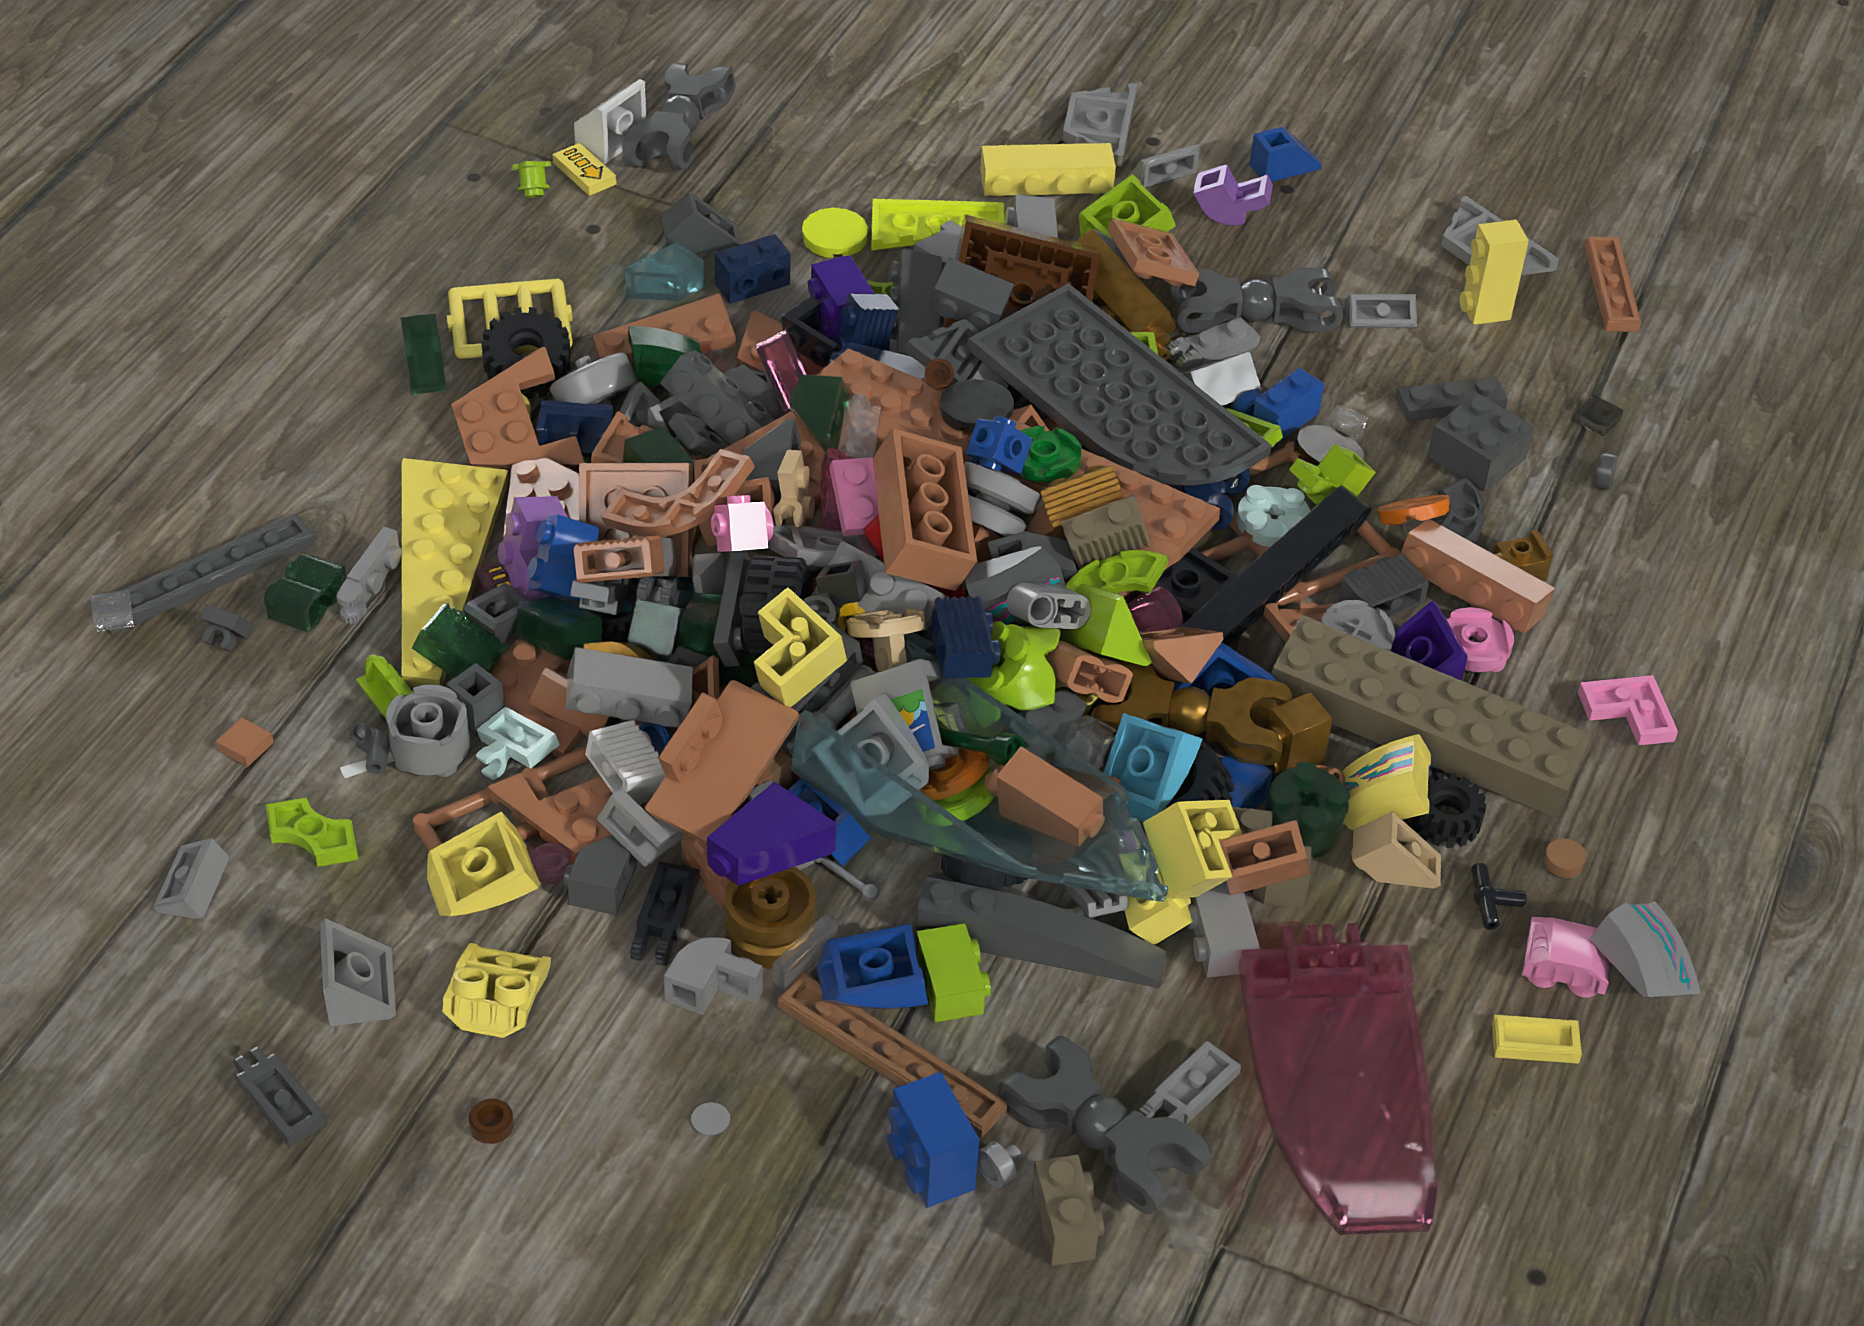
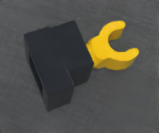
[816,560,868,632]

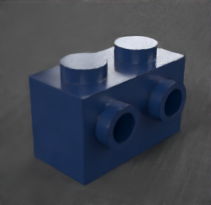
[714,234,791,304]

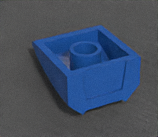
[817,924,928,1009]

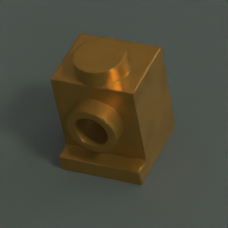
[1494,530,1553,581]

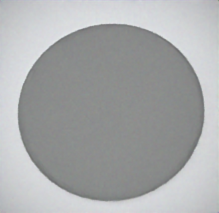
[691,1102,730,1135]

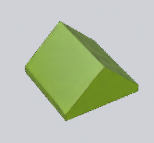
[1060,584,1152,667]

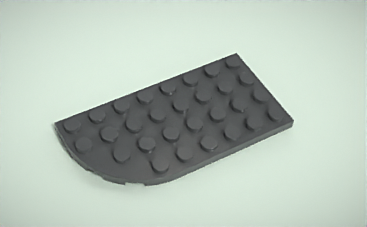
[967,283,1272,485]

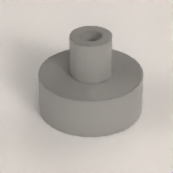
[977,1141,1022,1189]

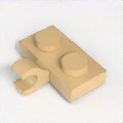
[773,450,815,527]

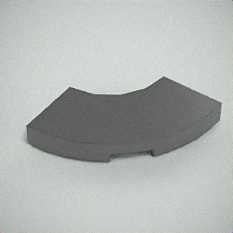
[1438,477,1484,544]

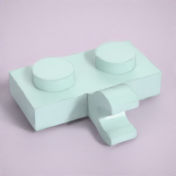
[476,707,560,780]

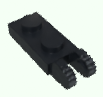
[630,861,700,966]

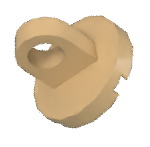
[847,609,927,672]

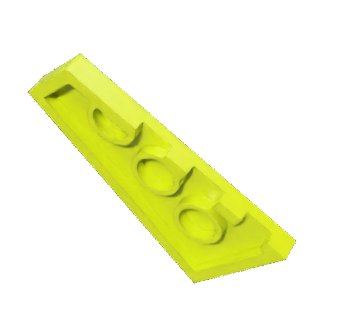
[871,199,1004,251]

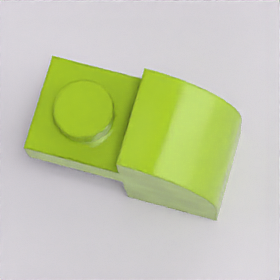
[1289,444,1376,505]

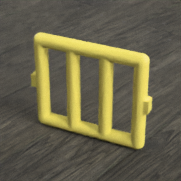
[447,279,573,359]

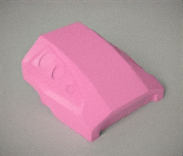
[1522,917,1610,997]

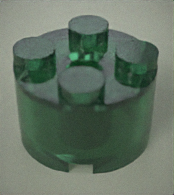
[1264,762,1350,858]

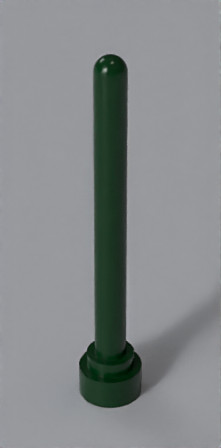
[938,727,1025,766]

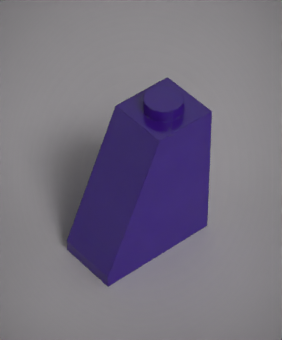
[707,782,836,886]

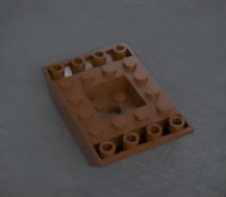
[942,215,1100,404]

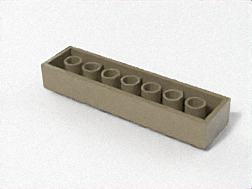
[1271,615,1592,818]

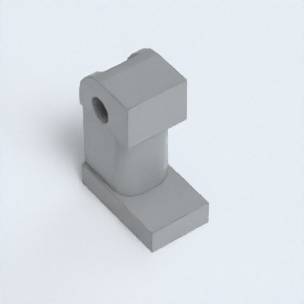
[597,788,686,867]

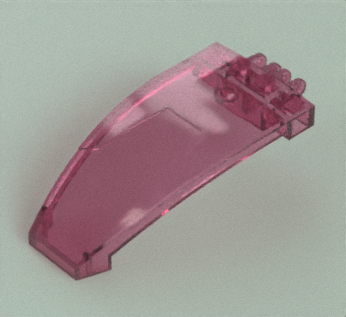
[1238,923,1439,1235]

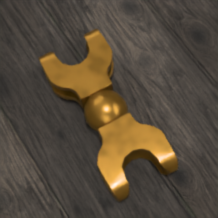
[1088,658,1292,765]

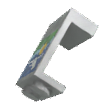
[850,659,959,770]

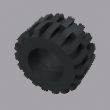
[742,556,811,654]

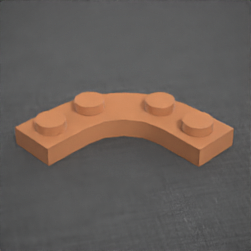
[601,449,755,537]

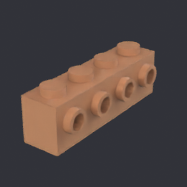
[1401,519,1555,634]

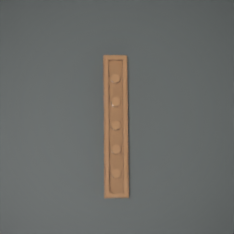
[778,973,1008,1139]

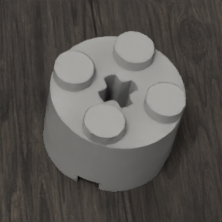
[386,685,470,777]

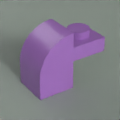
[1193,164,1273,225]

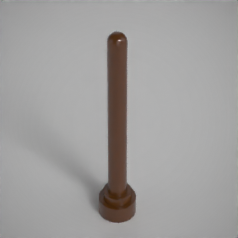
[924,359,954,390]

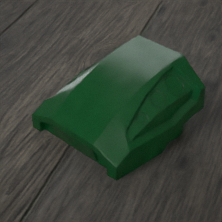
[628,326,702,386]

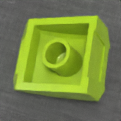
[1078,174,1176,238]

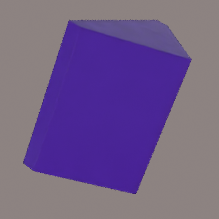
[1390,600,1468,681]

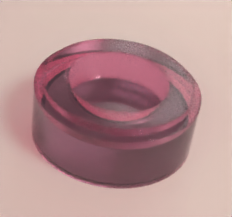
[530,843,571,884]

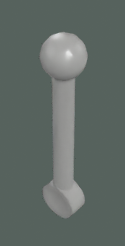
[814,856,878,902]

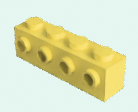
[980,143,1116,197]

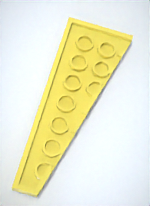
[402,458,509,687]

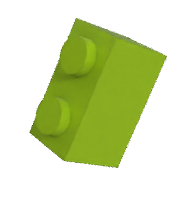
[916,923,991,1023]

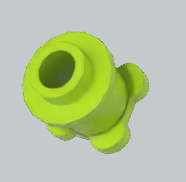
[511,161,551,198]

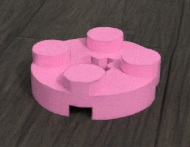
[1446,607,1514,672]

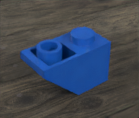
[1249,127,1322,182]

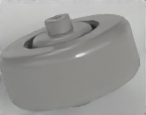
[550,352,638,406]

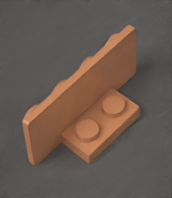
[645,680,799,844]

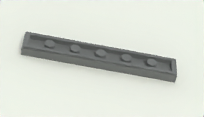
[93,513,315,635]

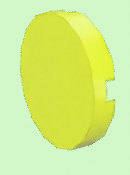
[802,208,868,258]

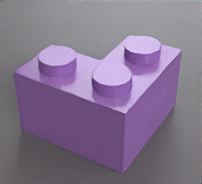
[498,496,568,603]

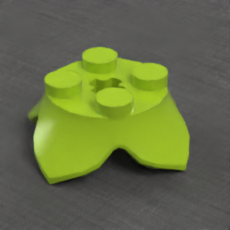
[967,621,1061,727]

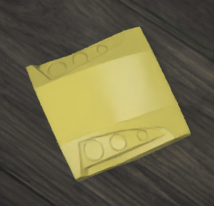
[442,943,551,1038]

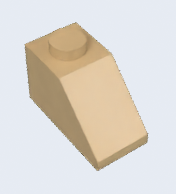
[1351,812,1441,889]

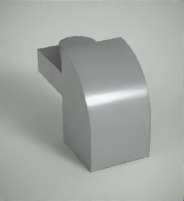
[664,937,763,1015]

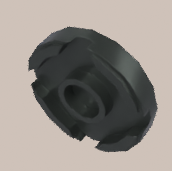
[940,379,1014,433]

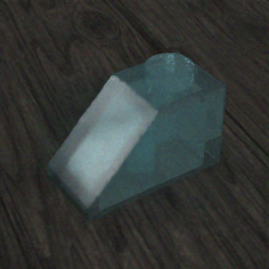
[625,241,704,301]

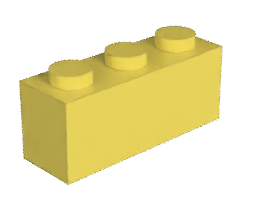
[1460,220,1529,325]

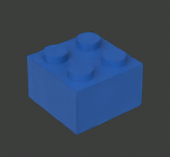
[887,1072,979,1208]

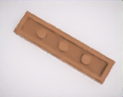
[1584,237,1641,332]

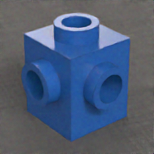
[966,416,1032,474]

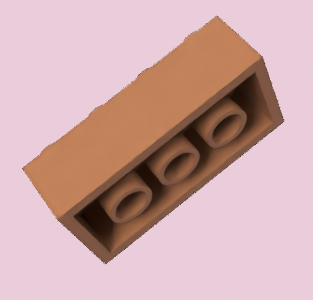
[873,428,977,591]

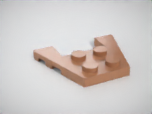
[451,347,585,471]
[491,639,584,758]
[488,773,646,862]

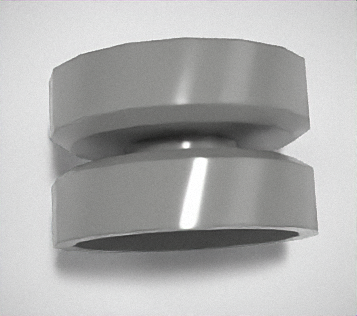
[964,462,1042,538]

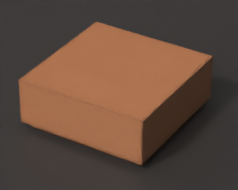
[215,717,274,767]

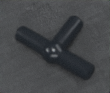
[1471,863,1527,930]

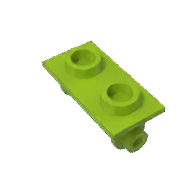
[356,654,413,719]

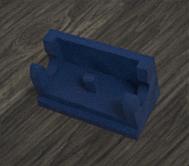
[537,400,614,457]

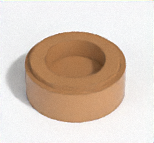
[1544,838,1586,878]

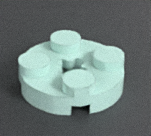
[1237,485,1310,547]

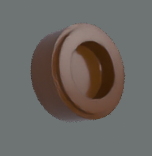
[469,1099,514,1144]

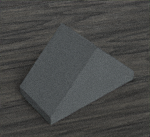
[463,583,535,650]

